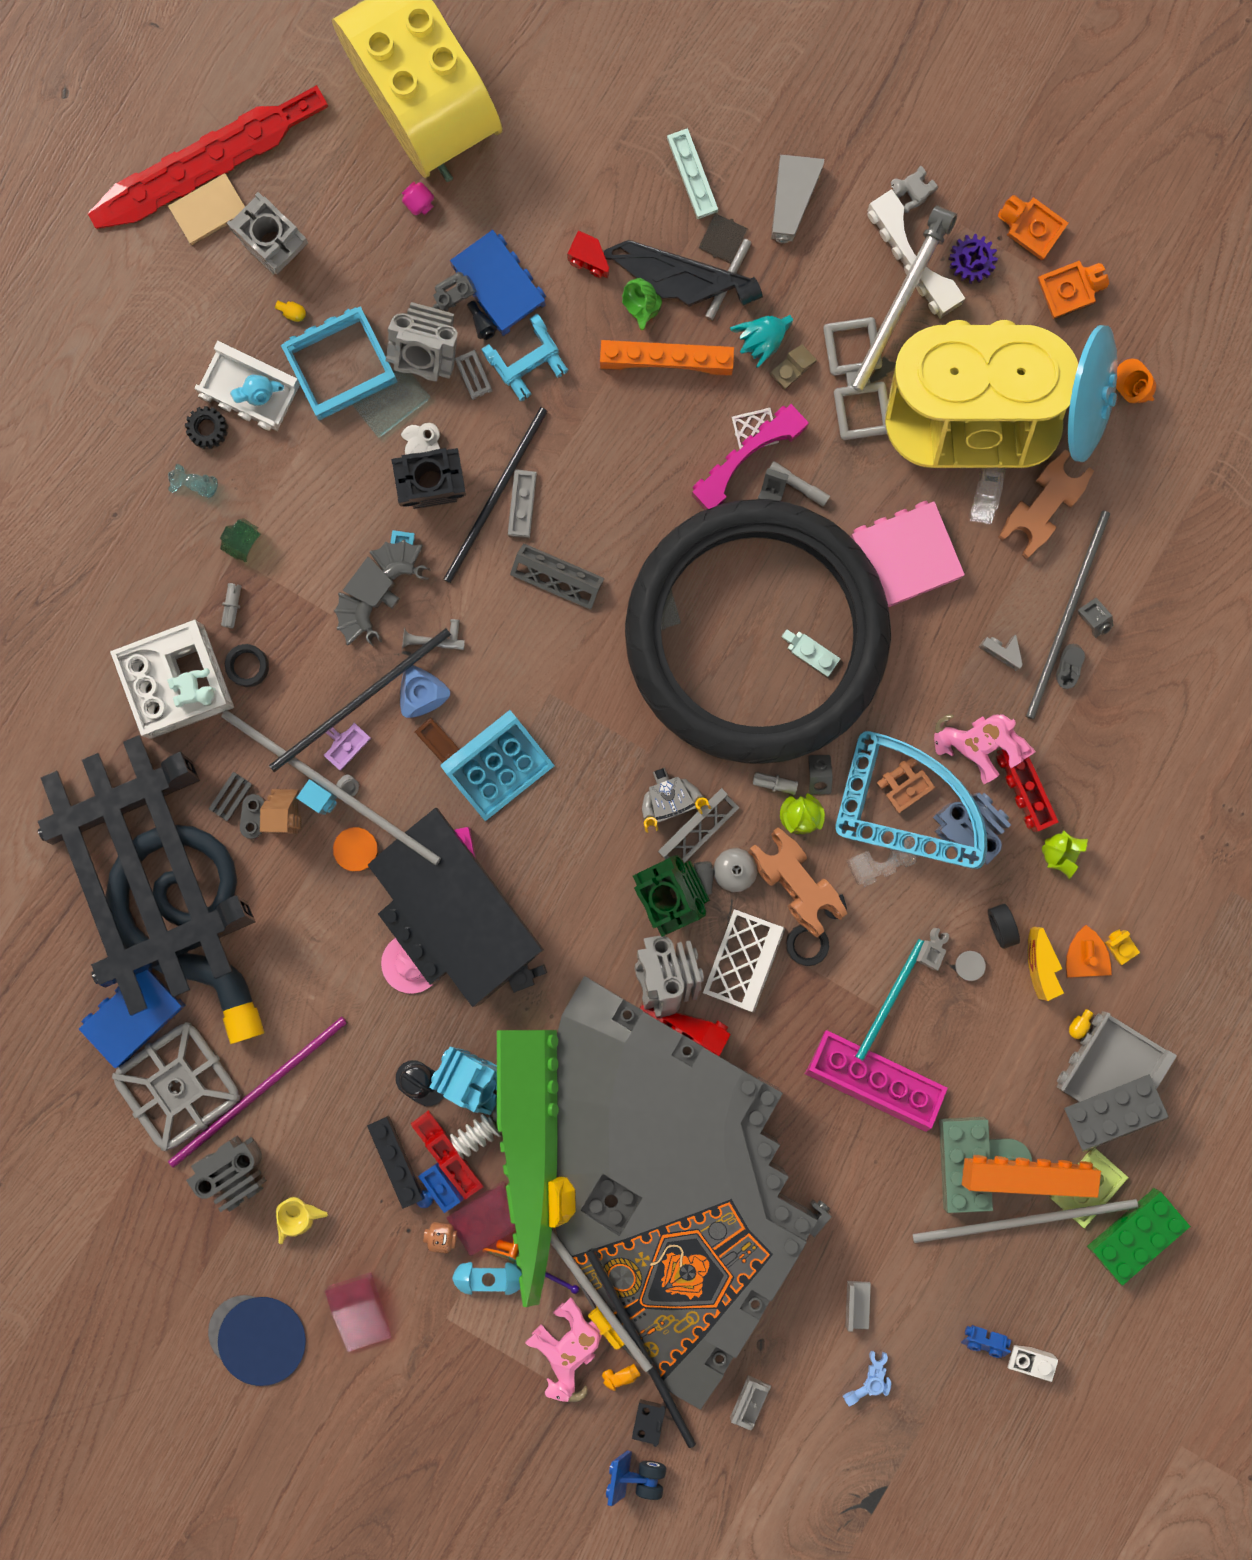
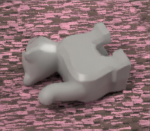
[891,166,938,213]

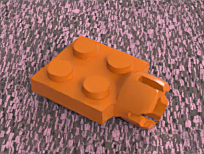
[998,195,1068,261]
[1037,260,1109,319]

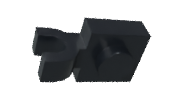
[509,964,548,993]

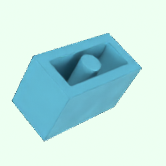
[297,779,337,815]

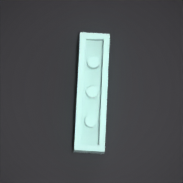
[667,128,718,219]

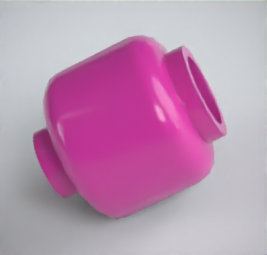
[401,182,434,215]

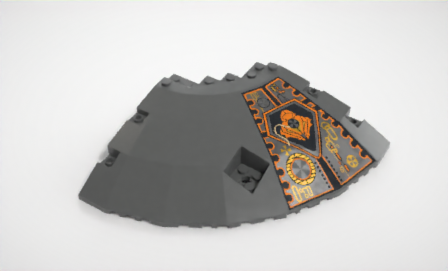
[555,976,817,1410]

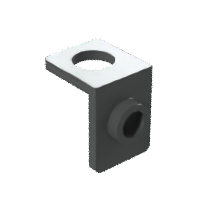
[808,755,833,795]

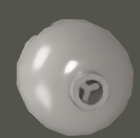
[713,848,758,892]

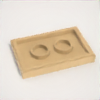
[168,173,245,246]

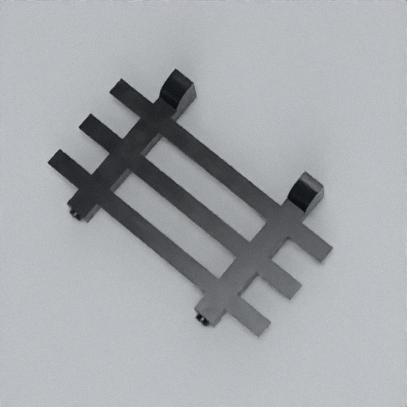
[37,735,256,1016]

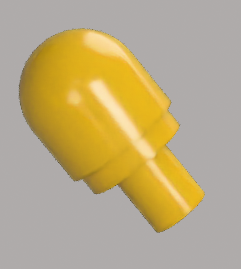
[275,300,306,322]
[1069,1009,1093,1039]

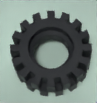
[185,406,228,449]

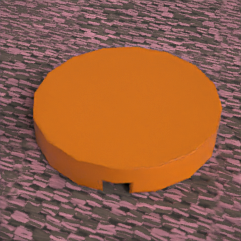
[333,827,378,871]

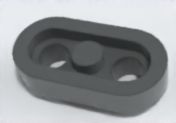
[240,794,265,839]

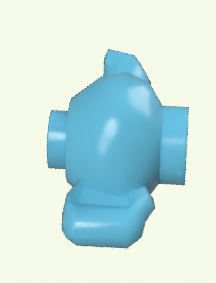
[230,375,284,406]

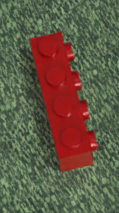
[996,749,1059,832]

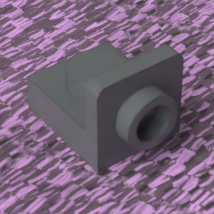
[1078,598,1113,638]
[810,1199,832,1238]

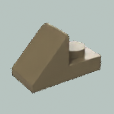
[770,344,817,390]

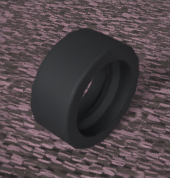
[224,644,269,687]
[988,904,1020,949]
[786,925,830,966]

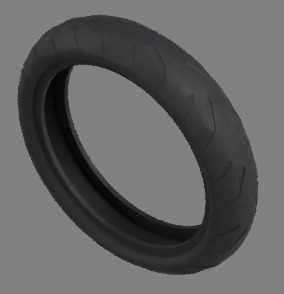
[625,499,891,764]

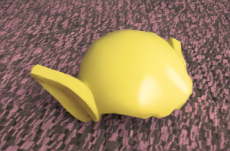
[276,1197,328,1244]

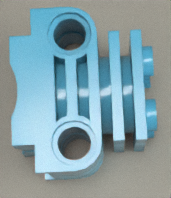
[429,1047,497,1115]

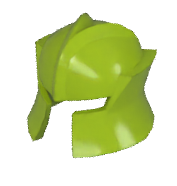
[780,793,825,834]
[1042,830,1088,879]

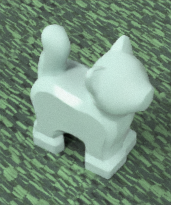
[167,668,216,708]

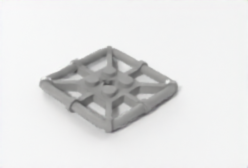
[112,1022,241,1151]

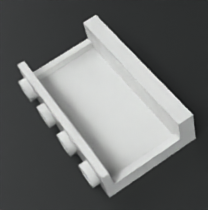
[194,341,300,431]

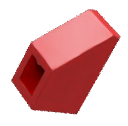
[567,230,609,278]

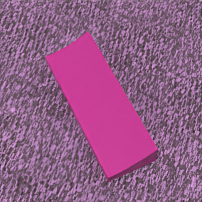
[805,1030,948,1132]

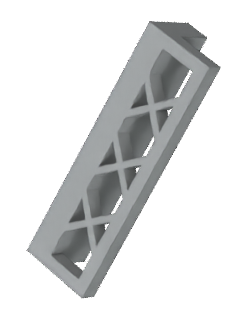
[658,788,739,863]

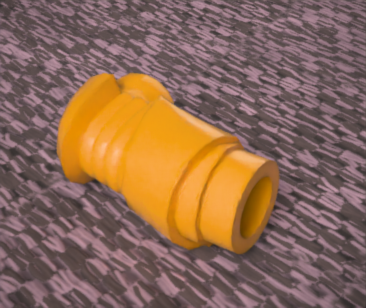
[602,1363,640,1391]

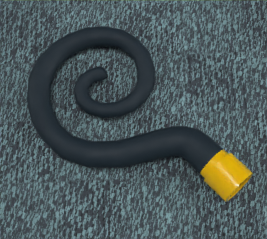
[106,825,265,1044]

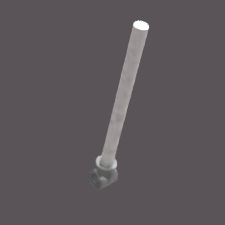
[851,205,957,391]

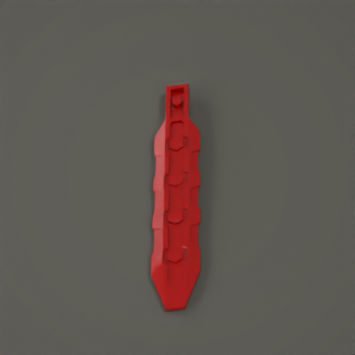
[88,85,329,229]

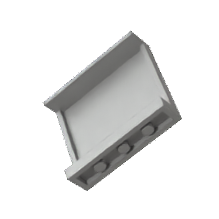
[1057,1011,1177,1102]

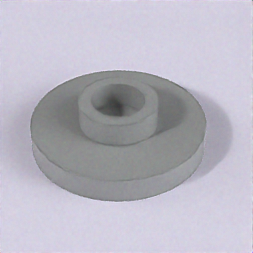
[955,951,986,981]

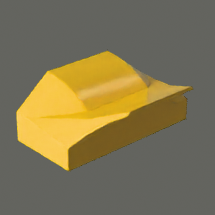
[548,1177,576,1228]

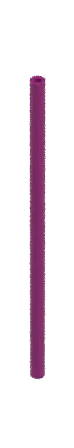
[168,1016,347,1168]

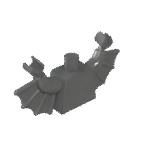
[334,539,431,647]

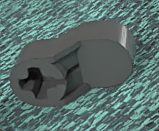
[1056,643,1085,689]

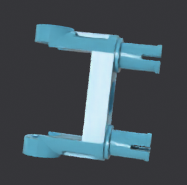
[481,314,569,401]

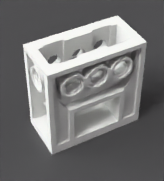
[110,620,234,739]

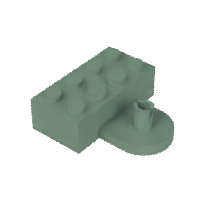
[939,1117,1032,1213]

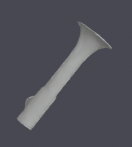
[402,619,465,650]

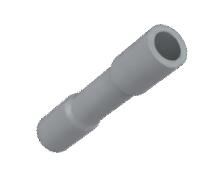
[769,461,830,507]

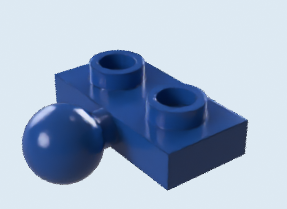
[416,1162,464,1213]

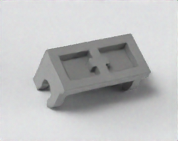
[730,1375,771,1430]

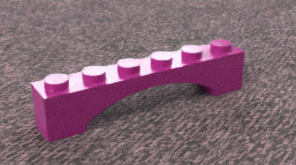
[692,404,809,510]

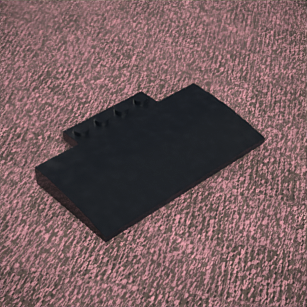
[368,808,544,1007]

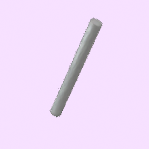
[705,239,751,321]

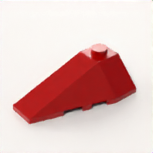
[640,1004,731,1056]

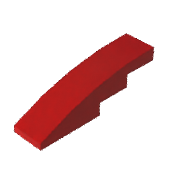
[411,1110,483,1200]

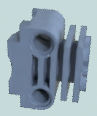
[933,793,1011,865]

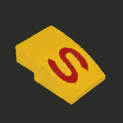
[1027,927,1064,1001]

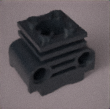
[391,448,466,509]

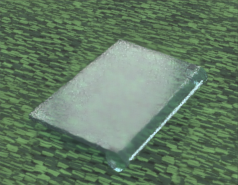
[352,371,431,438]

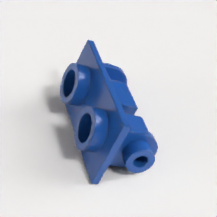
[961,1325,1011,1358]

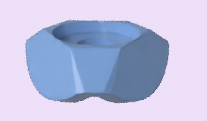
[400,665,450,718]

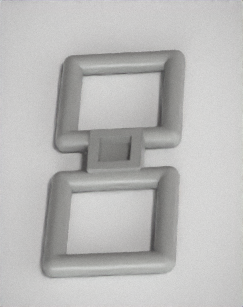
[823,317,888,440]

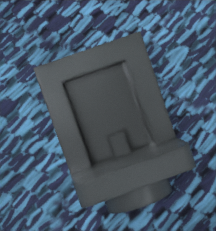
[758,468,789,501]

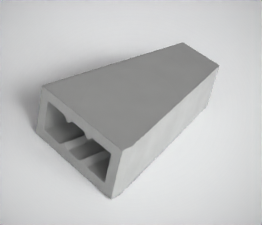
[771,155,824,243]

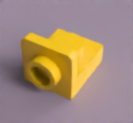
[1105,929,1140,965]

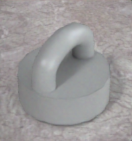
[336,774,359,797]

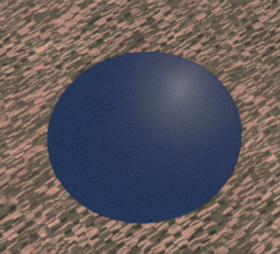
[218,1297,306,1386]

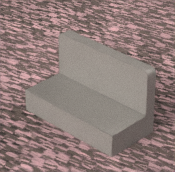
[845,1281,871,1332]

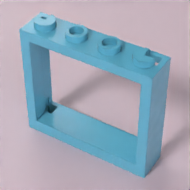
[281,306,398,421]

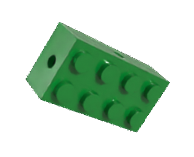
[1087,1188,1191,1286]

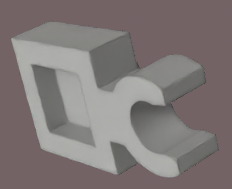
[916,928,949,971]

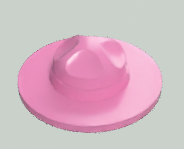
[381,938,433,993]

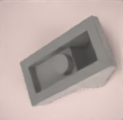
[979,635,1023,671]

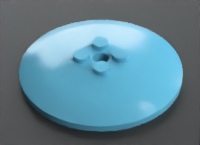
[1068,325,1117,462]

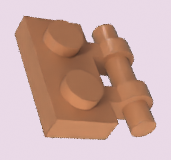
[876,758,935,813]

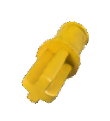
[588,1307,624,1350]

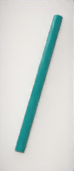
[855,939,924,1061]

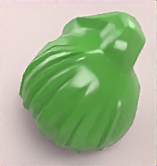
[622,278,662,330]

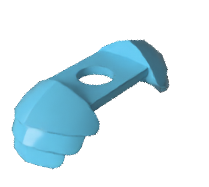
[452,1262,522,1295]

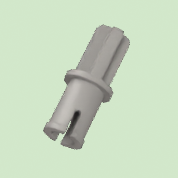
[221,583,242,629]
[753,772,798,795]

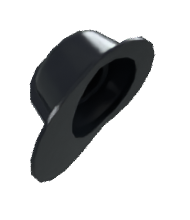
[396,1060,444,1106]

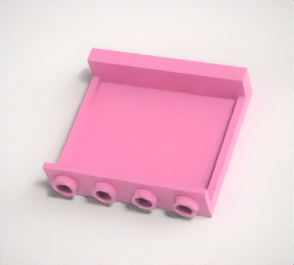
[850,501,965,607]

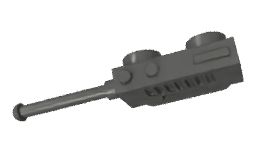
[431,272,477,312]

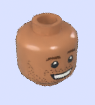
[423,1222,457,1254]

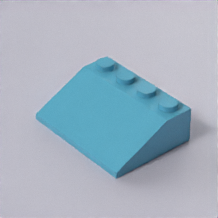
[440,710,555,821]

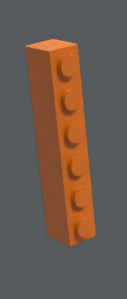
[962,1155,1101,1198]

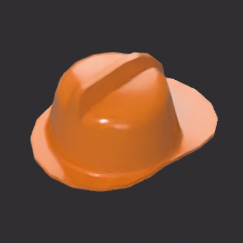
[1116,358,1156,403]

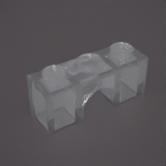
[846,837,919,887]

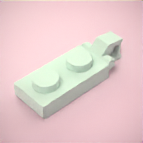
[781,630,840,677]

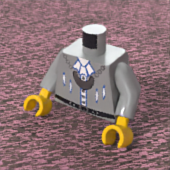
[642,768,711,833]

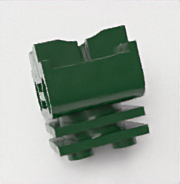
[633,855,710,937]

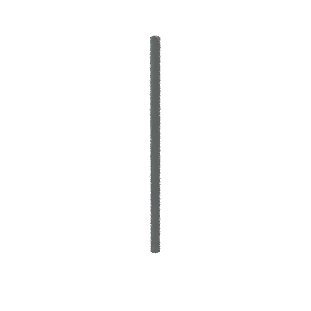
[1026,511,1110,719]

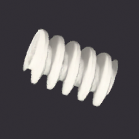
[450,1114,502,1159]

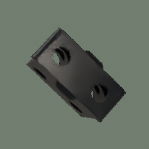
[632,1399,666,1447]

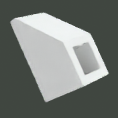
[1008,1345,1058,1382]

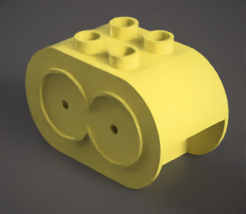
[332,0,502,178]
[885,320,1078,468]

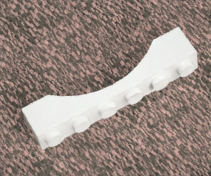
[867,189,965,318]

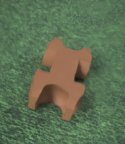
[998,449,1094,559]
[748,828,848,938]

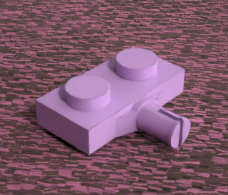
[324,723,371,771]

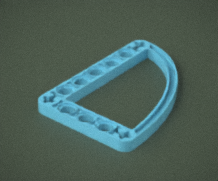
[835,731,987,869]

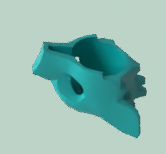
[730,315,793,368]

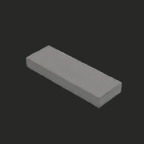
[508,470,537,538]

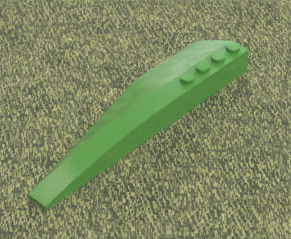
[497,1030,559,1307]

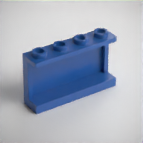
[450,230,546,336]
[79,968,186,1068]

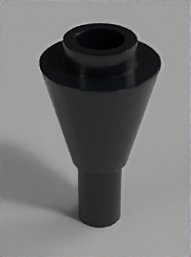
[467,301,497,340]

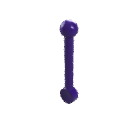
[545,1272,579,1294]

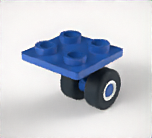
[606,1450,666,1506]

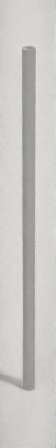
[221,710,441,865]

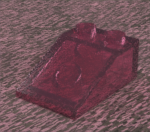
[446,1181,516,1256]
[325,1272,392,1352]

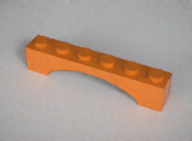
[600,340,734,375]

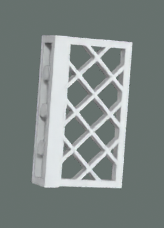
[703,909,786,1012]

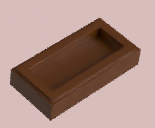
[415,717,460,763]

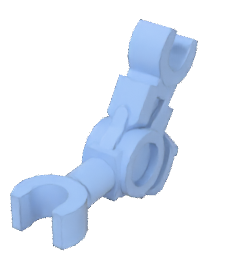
[843,1351,891,1406]

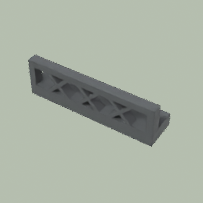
[510,543,604,610]

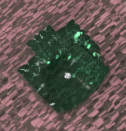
[220,518,261,562]

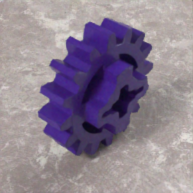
[948,234,998,284]

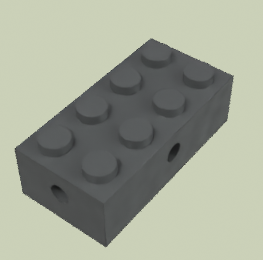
[1064,1074,1169,1152]

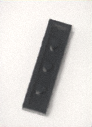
[367,1116,425,1209]

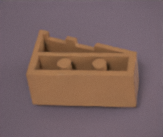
[260,789,302,834]

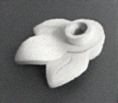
[401,423,440,455]

